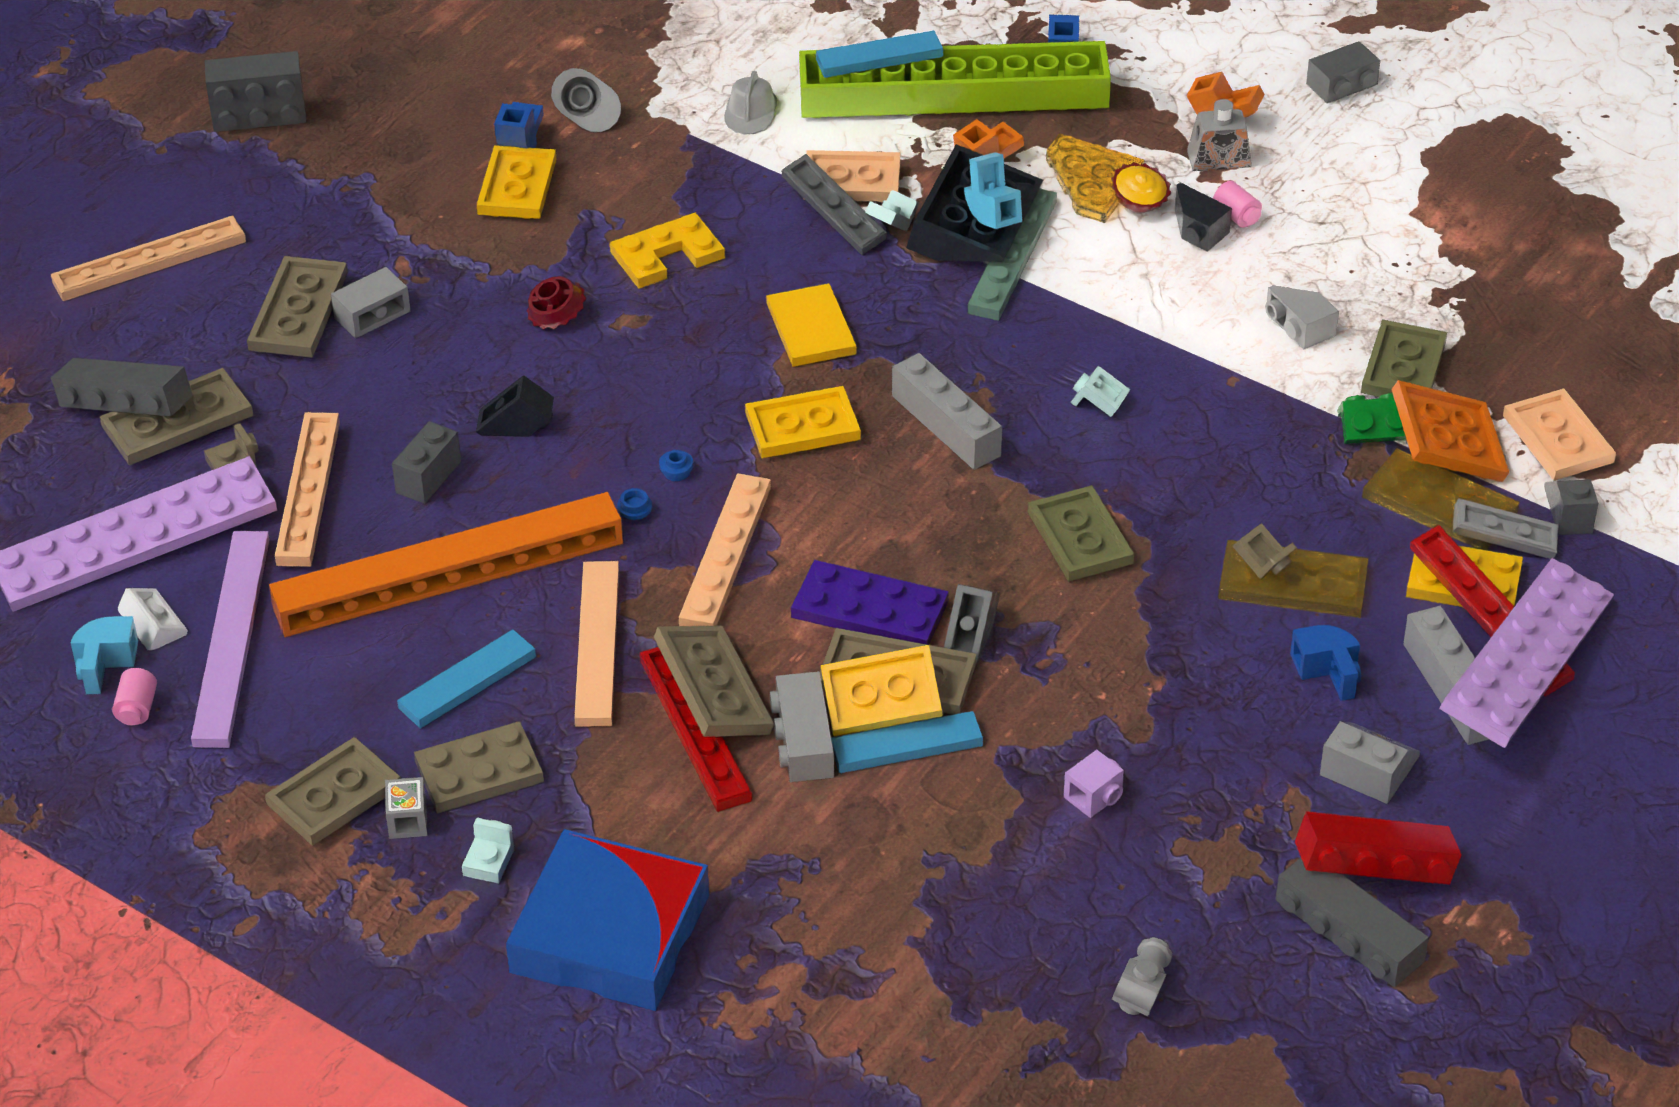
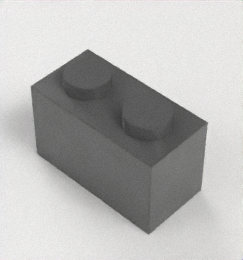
[1306,41,1381,103]
[392,421,461,504]

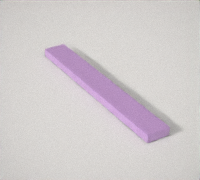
[191,531,269,748]

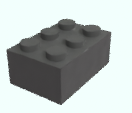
[205,51,307,132]

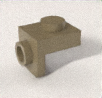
[1233,523,1297,579]

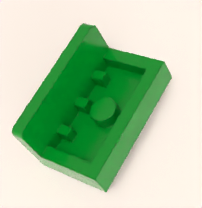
[1337,393,1407,444]

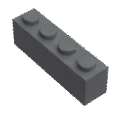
[51,358,193,416]
[1276,858,1429,988]

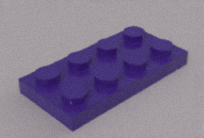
[791,560,949,645]

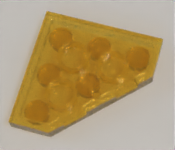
[1046,133,1145,223]

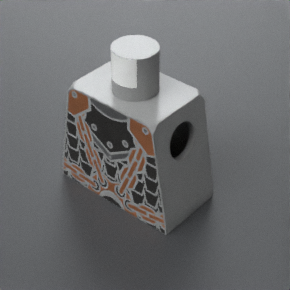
[1187,99,1252,171]

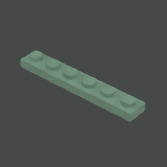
[968,188,1057,321]

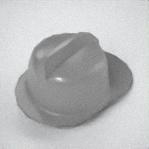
[551,68,621,132]
[724,71,777,135]

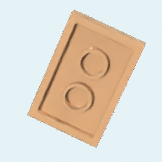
[803,150,901,203]
[1503,389,1616,481]

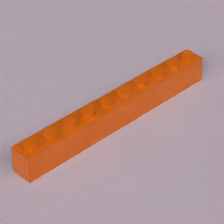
[269,492,623,637]

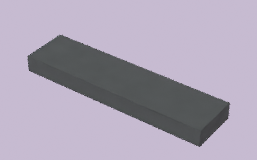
[781,154,887,255]

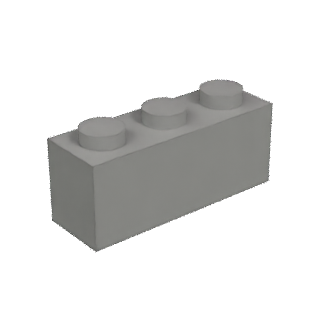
[770,671,834,782]

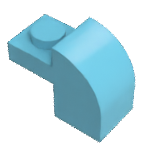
[964,152,1022,229]
[71,616,138,694]

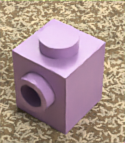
[1064,750,1124,818]

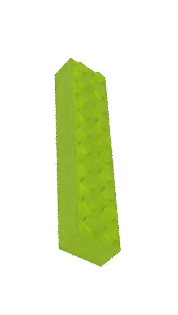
[799,41,1111,118]

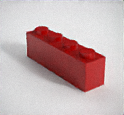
[1295,811,1462,885]

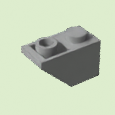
[1265,285,1339,349]

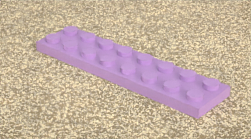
[0,456,277,612]
[1439,558,1614,748]

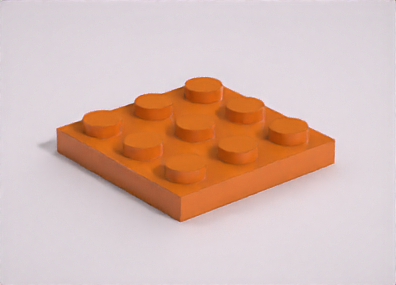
[1392,380,1509,482]

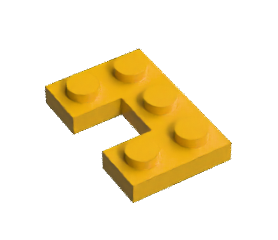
[610,212,725,289]

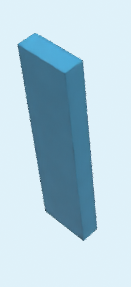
[816,30,943,78]
[397,629,536,729]
[831,711,983,773]

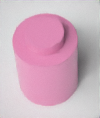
[1213,181,1262,228]
[112,668,157,726]

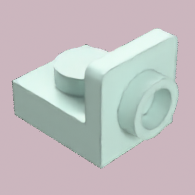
[865,190,919,231]
[1070,366,1130,417]
[462,818,514,883]

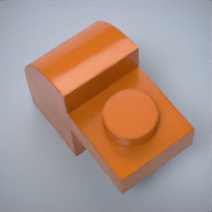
[1186,72,1265,117]
[953,119,1024,159]

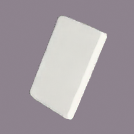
[118,588,188,650]

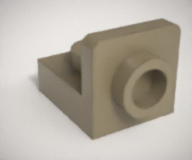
[204,423,259,470]

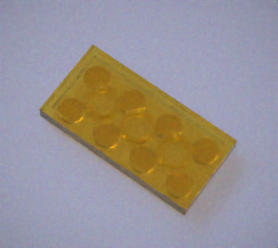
[1362,448,1520,550]
[1218,540,1368,618]

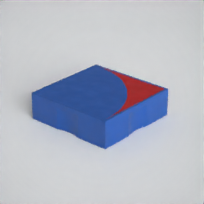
[506,829,710,1011]

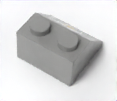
[1320,721,1420,804]

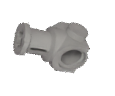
[1111,937,1172,1016]

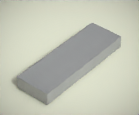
[1453,498,1558,559]

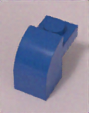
[1048,14,1080,43]
[494,102,544,148]
[1290,625,1361,701]

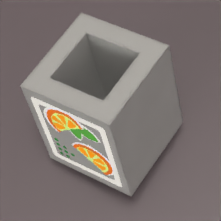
[385,777,427,839]

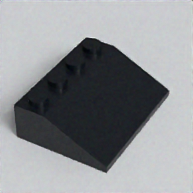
[906,144,1044,262]

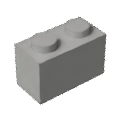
[331,267,411,339]

